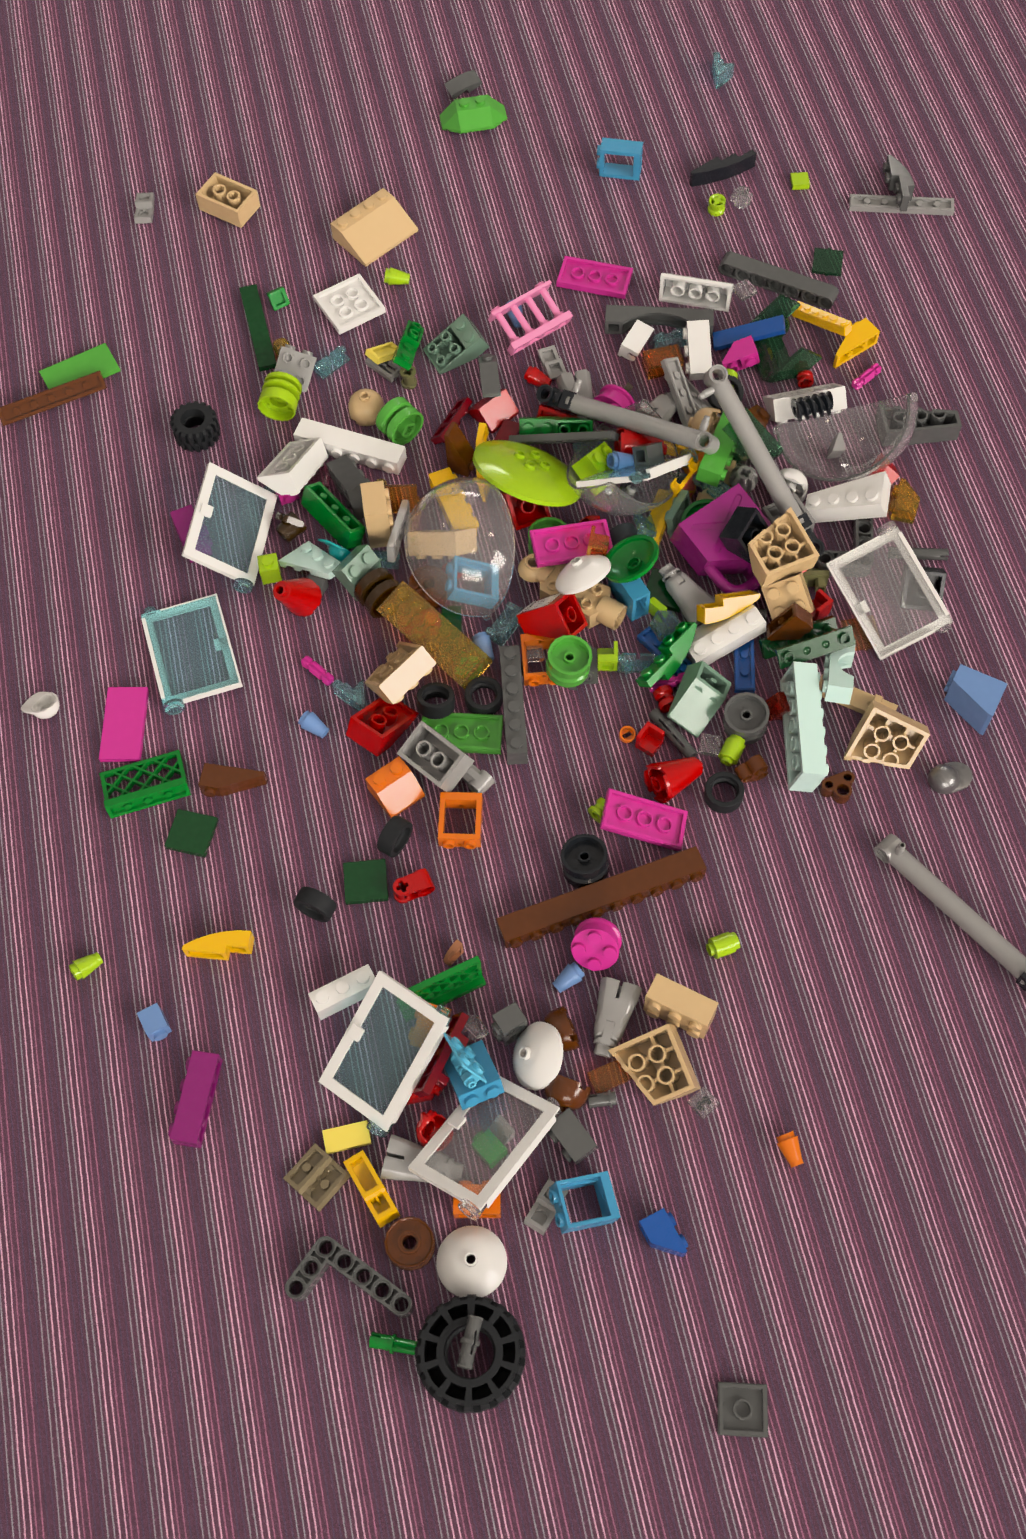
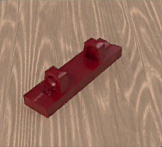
[413,1012,469,1098]

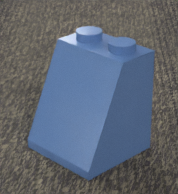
[944,664,1008,735]

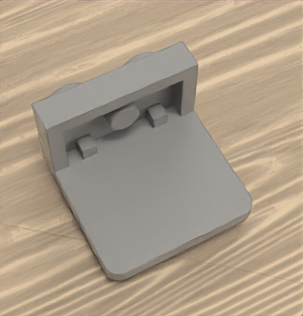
[274,344,317,392]

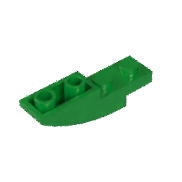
[392,320,424,371]
[519,416,593,435]
[635,621,697,688]

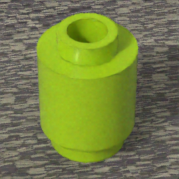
[718,734,745,766]
[706,932,740,959]

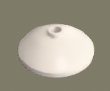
[555,555,611,595]
[513,1021,563,1091]
[436,1225,507,1298]

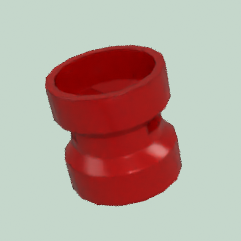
[653,685,675,713]

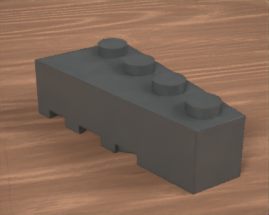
[875,404,962,448]

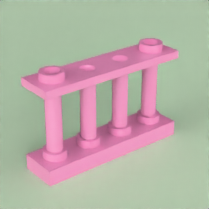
[488,280,573,356]

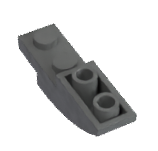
[882,155,915,211]

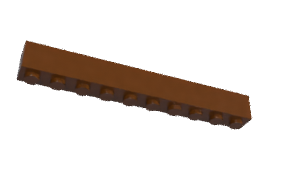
[496,846,707,948]

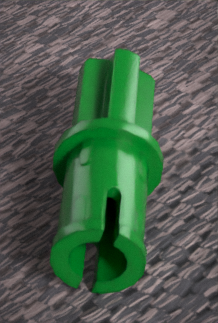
[369,1332,417,1355]

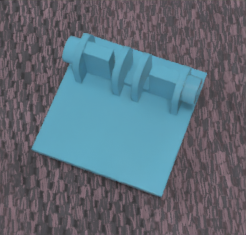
[443,1032,487,1088]

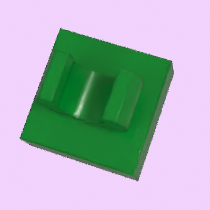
[266,286,290,311]

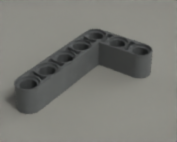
[814,518,874,578]
[285,1236,414,1318]

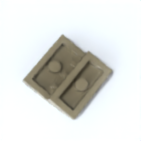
[283,1143,351,1212]

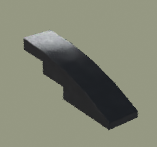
[689,149,757,187]

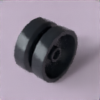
[561,834,609,888]

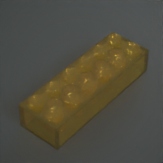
[377,581,493,689]

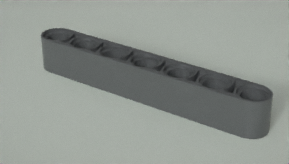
[718,251,839,309]

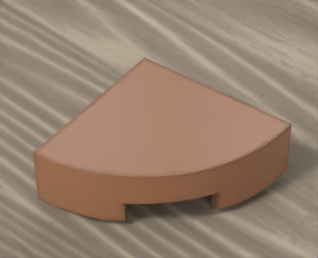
[443,940,464,966]

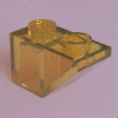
[888,478,920,524]

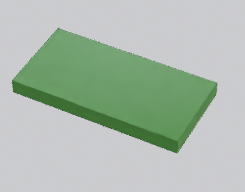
[39,343,120,389]
[422,713,504,754]

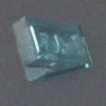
[712,52,734,89]
[332,679,367,712]

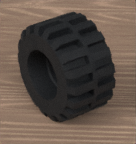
[170,401,221,452]

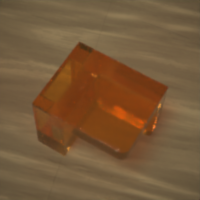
[586,525,610,557]

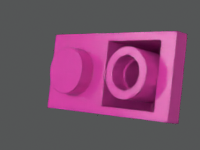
[722,335,760,372]

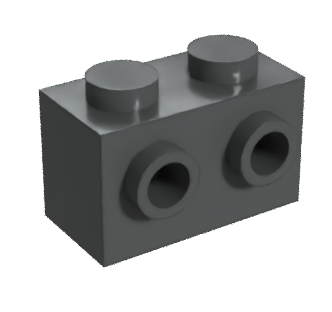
[547,1108,598,1165]

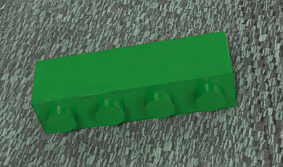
[301,481,365,550]

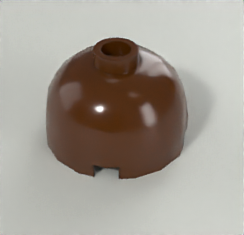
[544,1005,580,1052]
[544,1075,591,1113]

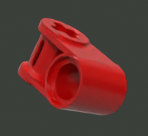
[393,868,435,903]

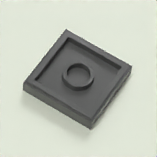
[717,1382,768,1438]

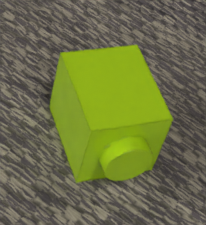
[257,553,282,585]

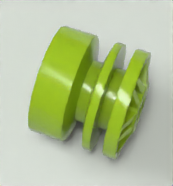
[257,371,302,421]

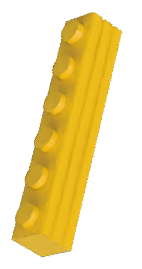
[791,301,852,337]

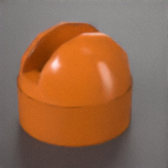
[619,726,636,743]

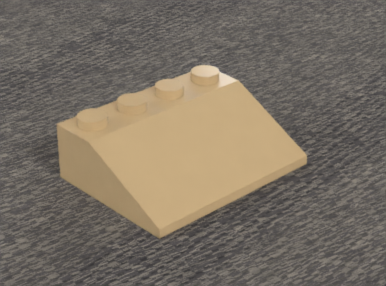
[330,188,418,267]

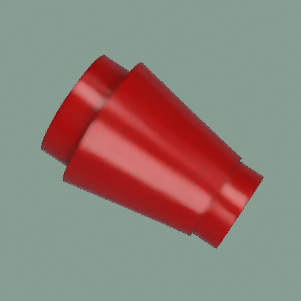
[524,366,552,387]

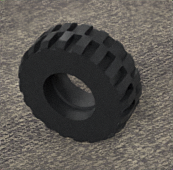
[415,1294,526,1414]

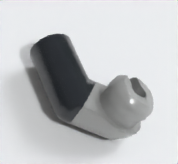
[619,482,636,499]

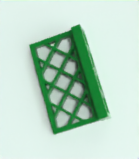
[99,750,191,819]
[397,955,486,1022]

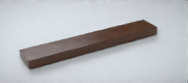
[0,371,107,426]

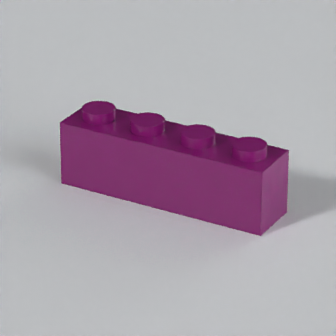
[168,1050,223,1148]

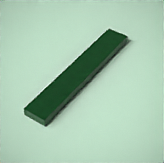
[239,284,276,371]

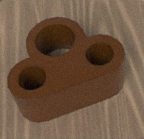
[734,754,769,783]
[819,771,855,804]

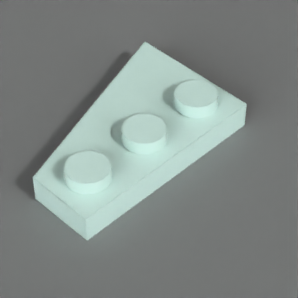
[278,541,341,580]

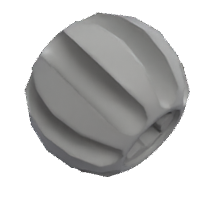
[729,464,758,492]

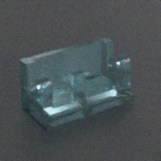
[485,602,524,646]

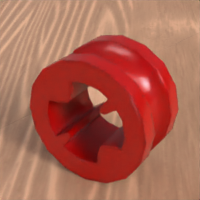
[797,370,814,388]

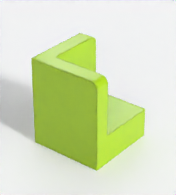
[597,641,618,671]

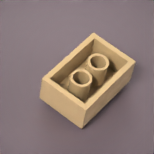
[195,172,260,228]
[360,480,394,549]
[643,973,719,1039]

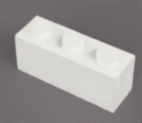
[682,320,712,380]
[308,964,375,1020]

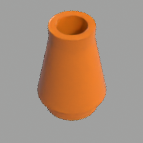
[776,1131,804,1168]

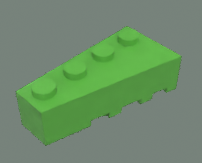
[695,412,740,487]

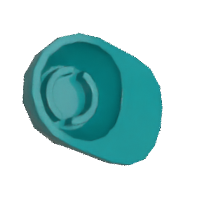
[318,538,351,562]

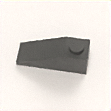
[478,353,501,398]

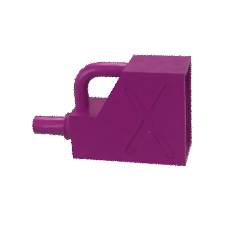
[670,483,771,593]

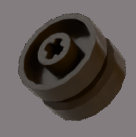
[354,567,405,618]

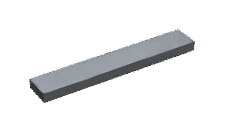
[849,194,955,216]

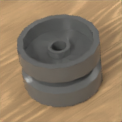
[723,692,770,745]

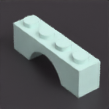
[822,640,856,705]

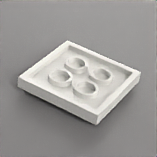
[313,274,386,335]

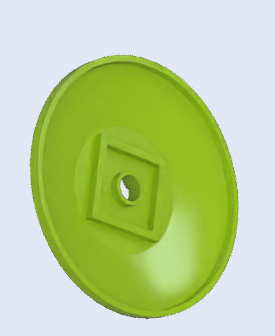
[473,440,582,507]

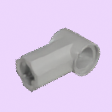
[461,764,495,795]

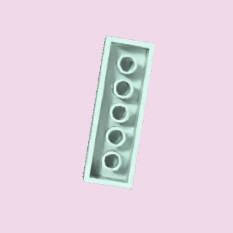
[780,661,829,792]

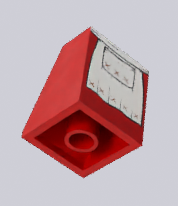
[516,593,588,639]

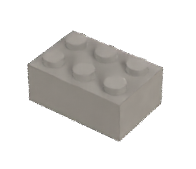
[396,720,474,792]

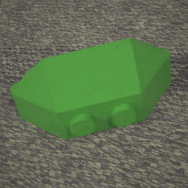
[439,95,507,134]

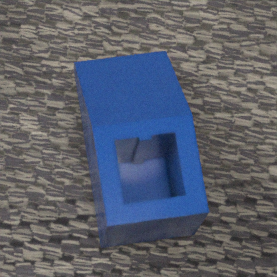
[638,1208,688,1257]

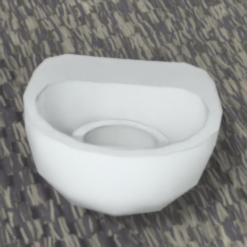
[21,692,60,719]

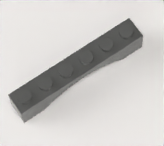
[605,305,714,338]
[499,645,528,765]

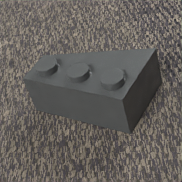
[326,455,370,520]

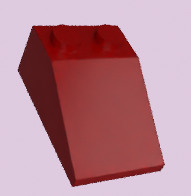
[346,698,419,757]

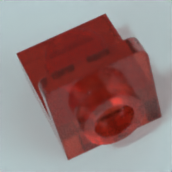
[765,692,790,721]

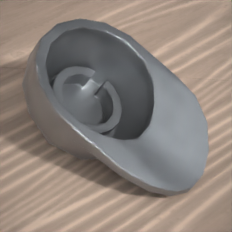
[928,762,973,794]

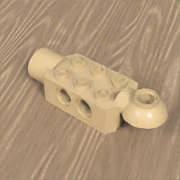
[518,553,628,630]

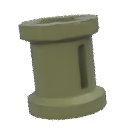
[400,366,417,390]

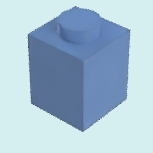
[137,1003,172,1042]

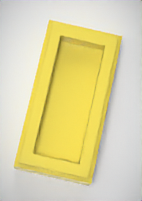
[365,341,397,364]
[322,1120,372,1154]

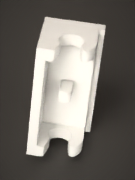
[617,319,654,361]

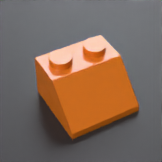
[365,756,425,818]

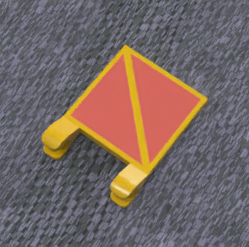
[670,457,701,500]

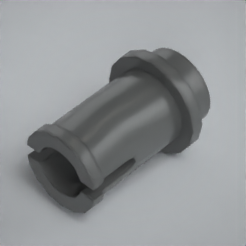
[588,1089,617,1109]

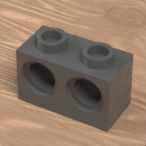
[491,1002,528,1047]

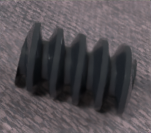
[791,391,834,422]

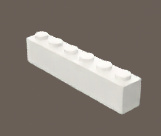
[293,418,407,475]

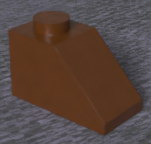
[766,603,813,641]

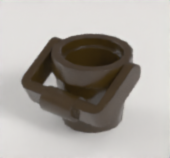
[275,511,307,543]

